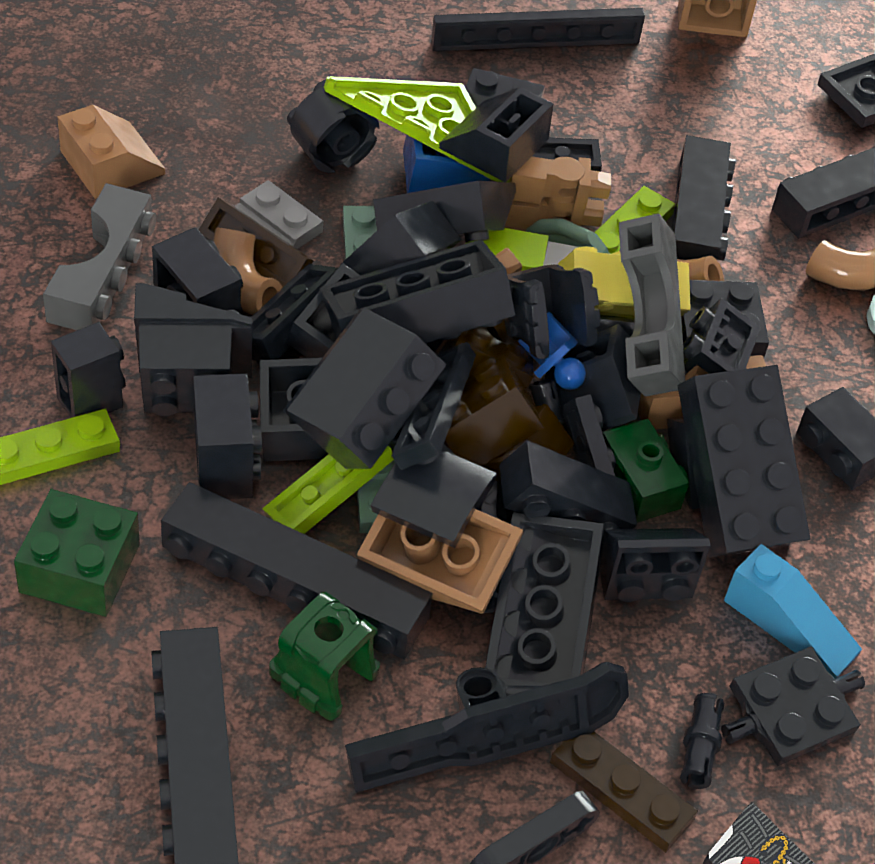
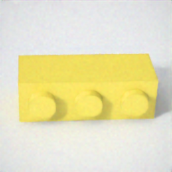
[558,246,691,318]

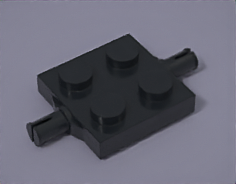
[721,646,865,766]

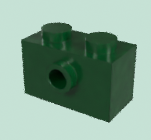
[602,419,689,523]

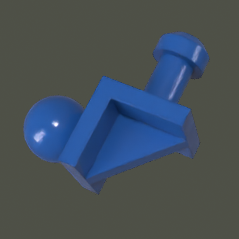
[518,312,586,390]

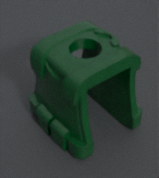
[269,591,380,720]

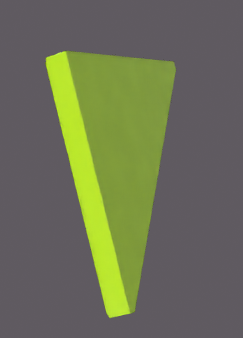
[324,76,510,182]

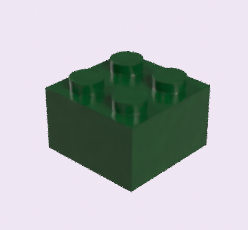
[14,489,140,617]

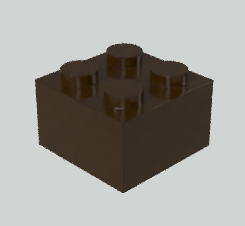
[445,354,544,466]

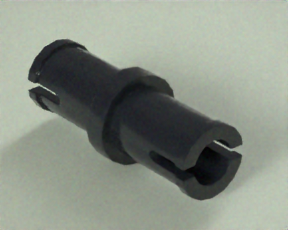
[680,693,725,789]

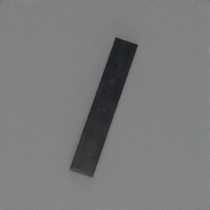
[431,8,645,51]

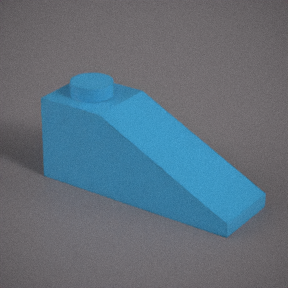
[724,544,862,679]

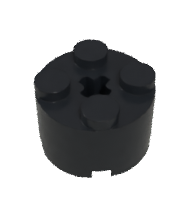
[287,80,379,173]

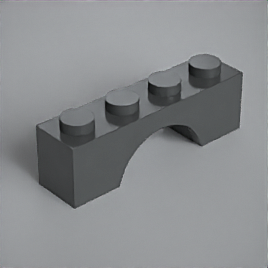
[43,183,157,330]
[619,213,686,397]

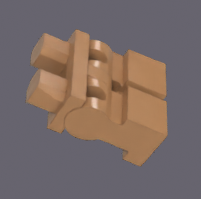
[504,157,611,231]

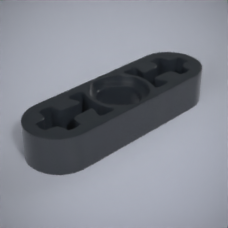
[470,791,600,864]

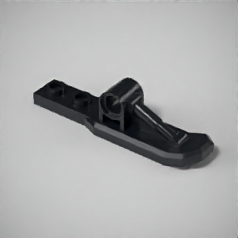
[345,662,629,793]

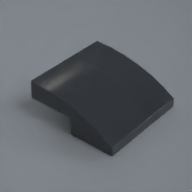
[370,450,497,548]

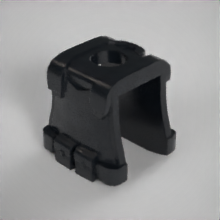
[505,264,600,359]

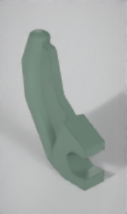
[526,218,609,254]

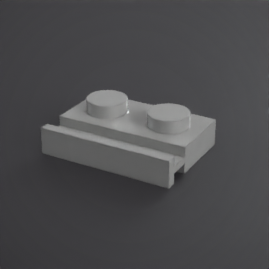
[233,180,323,249]

